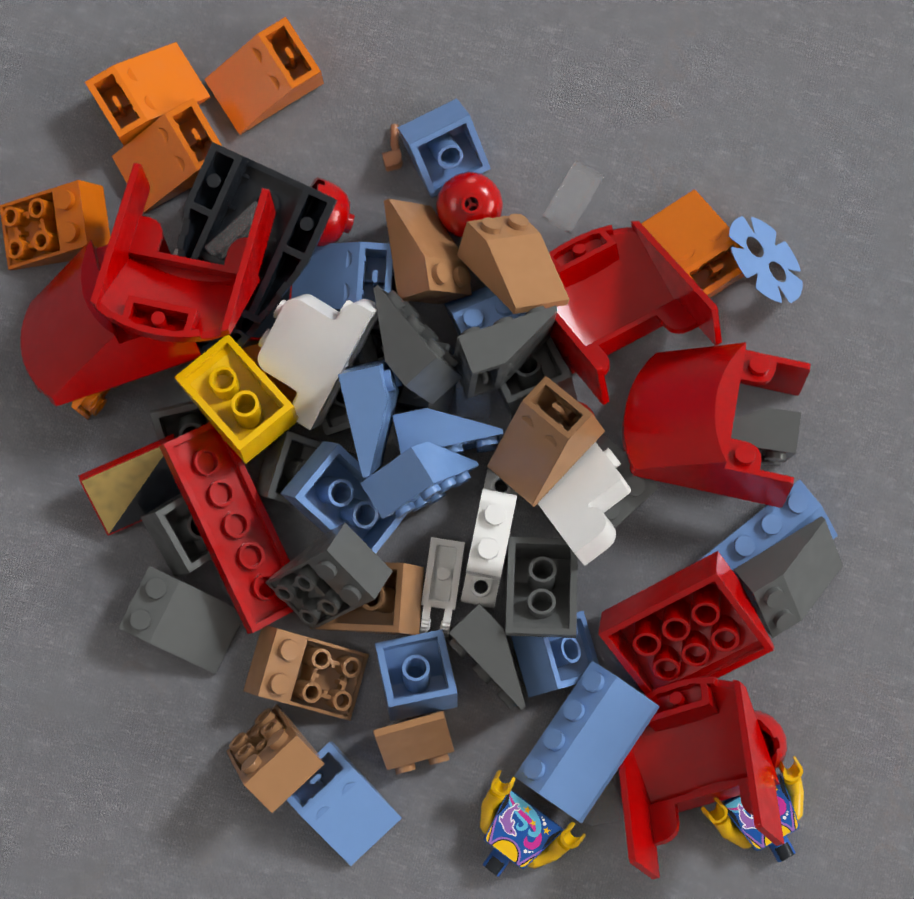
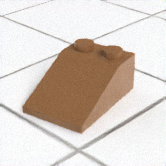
[384,199,472,304]
[457,214,569,314]
[310,562,424,635]
[373,711,455,775]

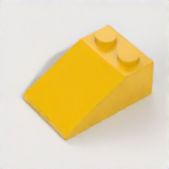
[174,335,298,464]

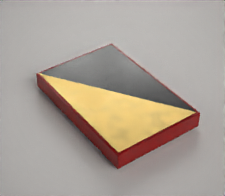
[78,434,181,536]

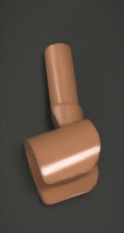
[382,124,403,172]

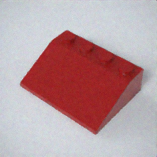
[598,551,774,695]

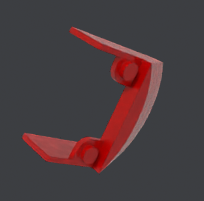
[90,163,276,343]
[549,221,722,405]
[20,235,201,407]
[622,342,811,508]
[619,677,784,880]

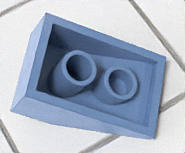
[338,359,402,478]

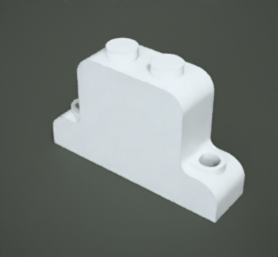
[258,294,378,430]
[461,468,517,609]

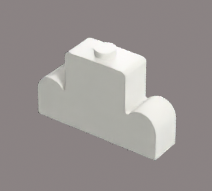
[538,442,631,566]

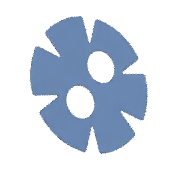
[729,216,803,303]

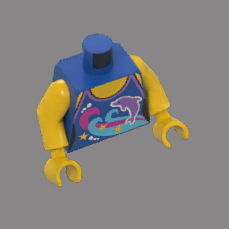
[701,756,804,862]
[480,770,586,877]

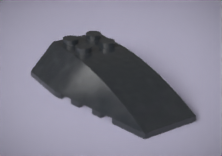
[176,142,337,361]

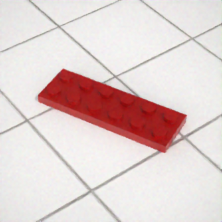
[159,422,293,634]

